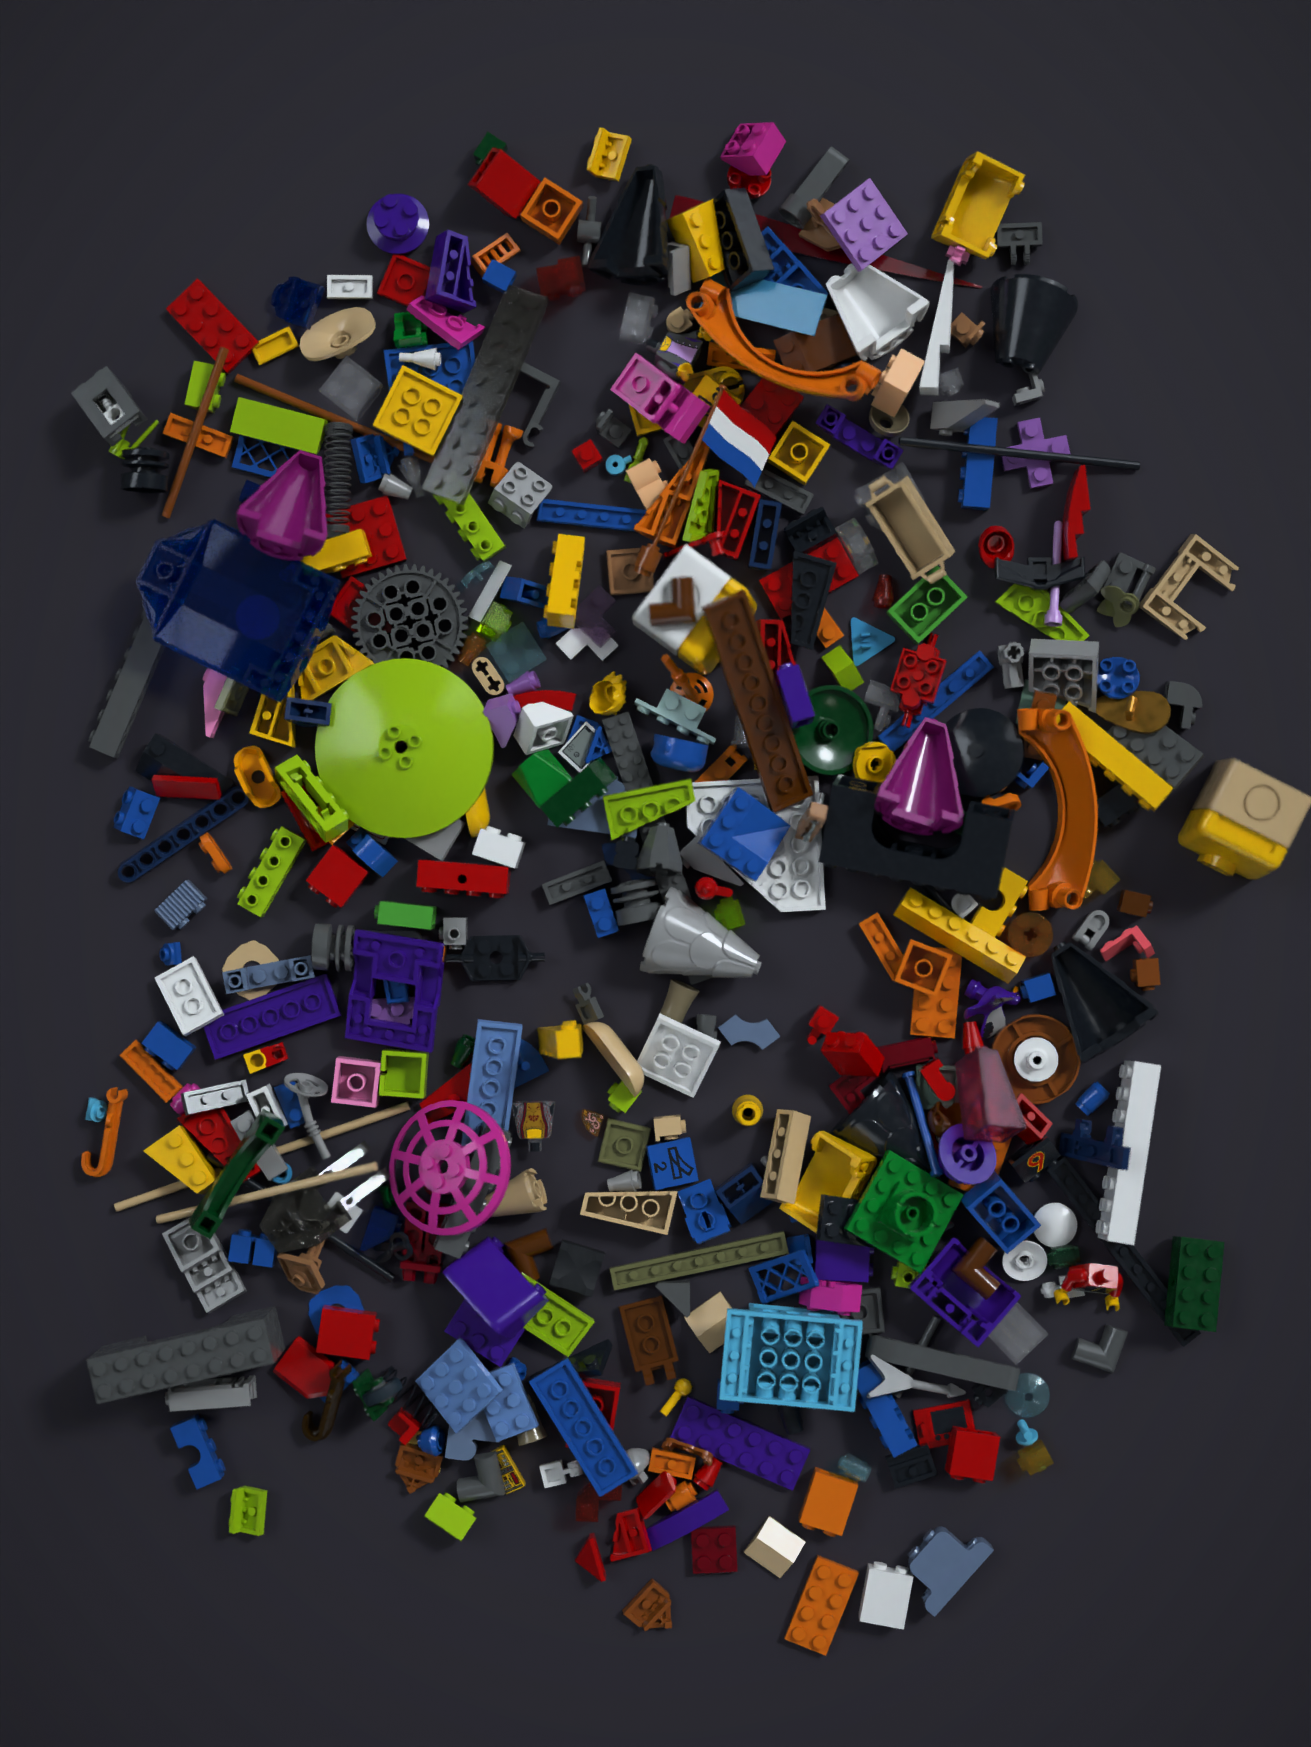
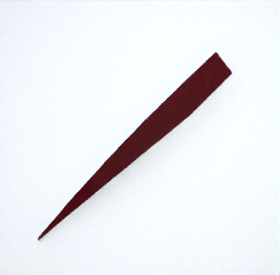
[670,195,982,288]

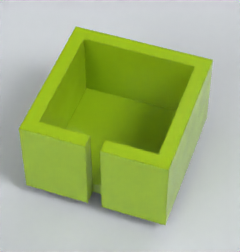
[379,1049,429,1099]

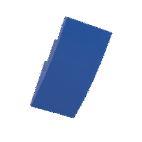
[761,226,829,295]

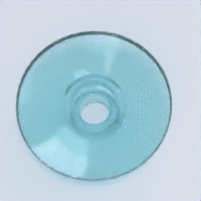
[1005,1373,1050,1418]

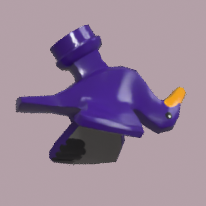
[964,979,1021,1040]

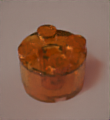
[1005,912,1053,957]

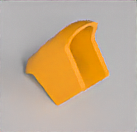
[234,746,281,808]

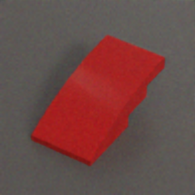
[1062,465,1091,562]

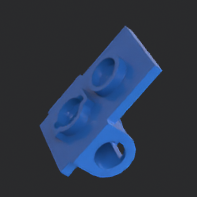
[677,1179,731,1245]

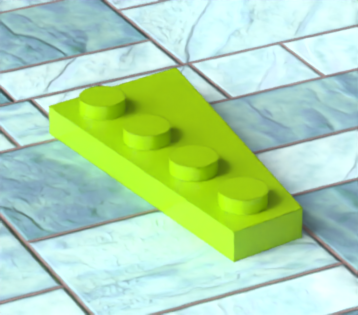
[994,584,1090,641]
[603,778,696,840]

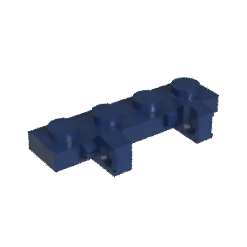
[1059,1119,1131,1170]

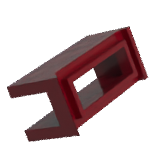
[877,1036,938,1073]

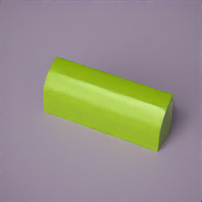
[230,397,328,454]

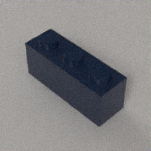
[748,499,782,572]

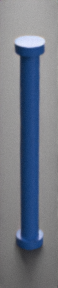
[902,1071,944,1177]

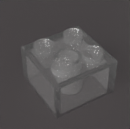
[319,355,384,422]

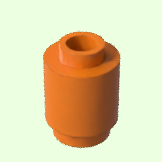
[665,1481,698,1512]

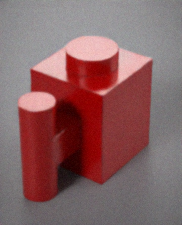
[806,1005,839,1045]

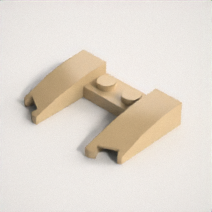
[1139,534,1239,640]

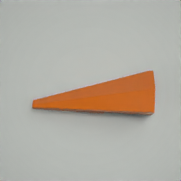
[634,442,710,549]

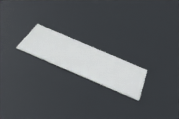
[468,560,512,622]

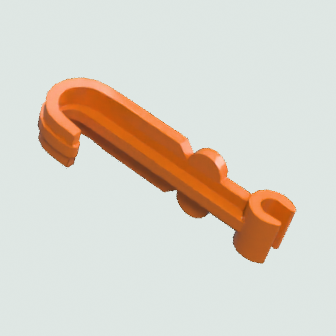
[81,1087,128,1177]

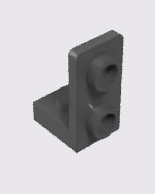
[595,409,632,449]

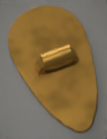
[1096,691,1171,733]

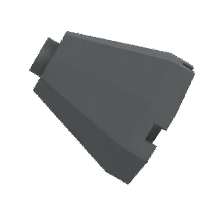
[637,823,682,878]

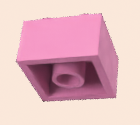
[331,1056,382,1108]

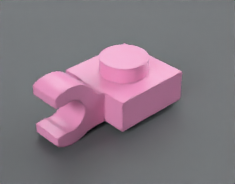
[945,245,970,266]

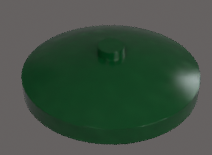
[792,685,873,775]

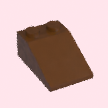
[773,314,857,372]

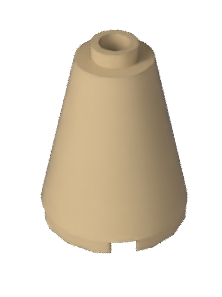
[485,1168,547,1217]

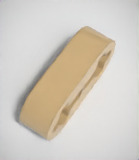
[472,657,505,696]

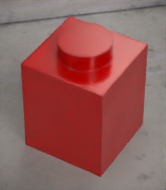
[572,439,603,473]

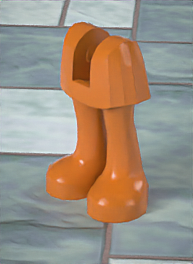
[473,418,524,488]

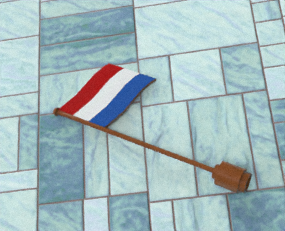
[633,384,776,578]

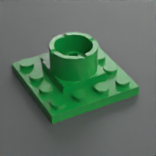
[844,1150,963,1274]

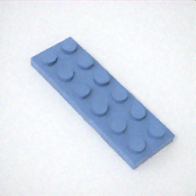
[461,1019,523,1147]

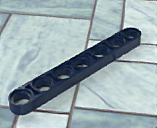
[118,786,249,882]

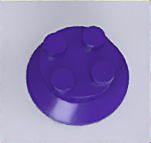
[367,194,429,254]
[937,1124,997,1185]

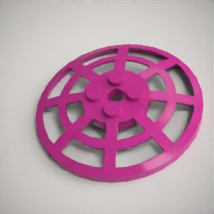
[389,1100,511,1236]

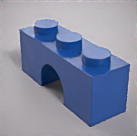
[170,1414,225,1489]

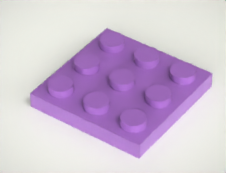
[820,178,908,272]

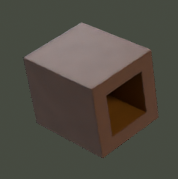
[1117,889,1153,918]

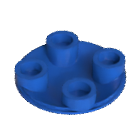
[1097,657,1140,699]

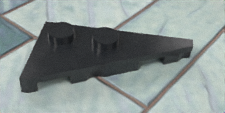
[530,1339,613,1380]

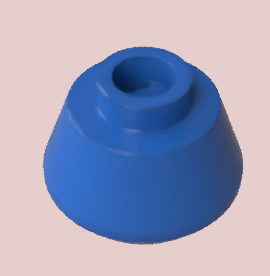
[418,1425,445,1456]

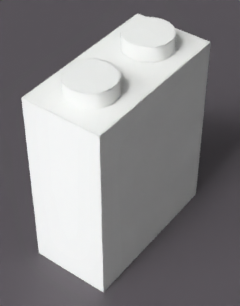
[858,1562,913,1630]

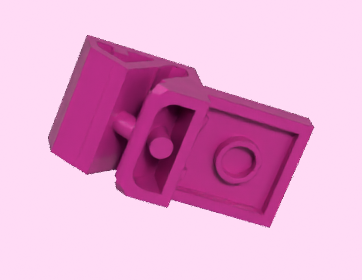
[610,353,710,444]

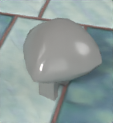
[626,1448,650,1486]

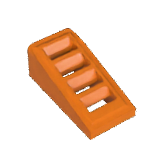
[471,233,521,277]

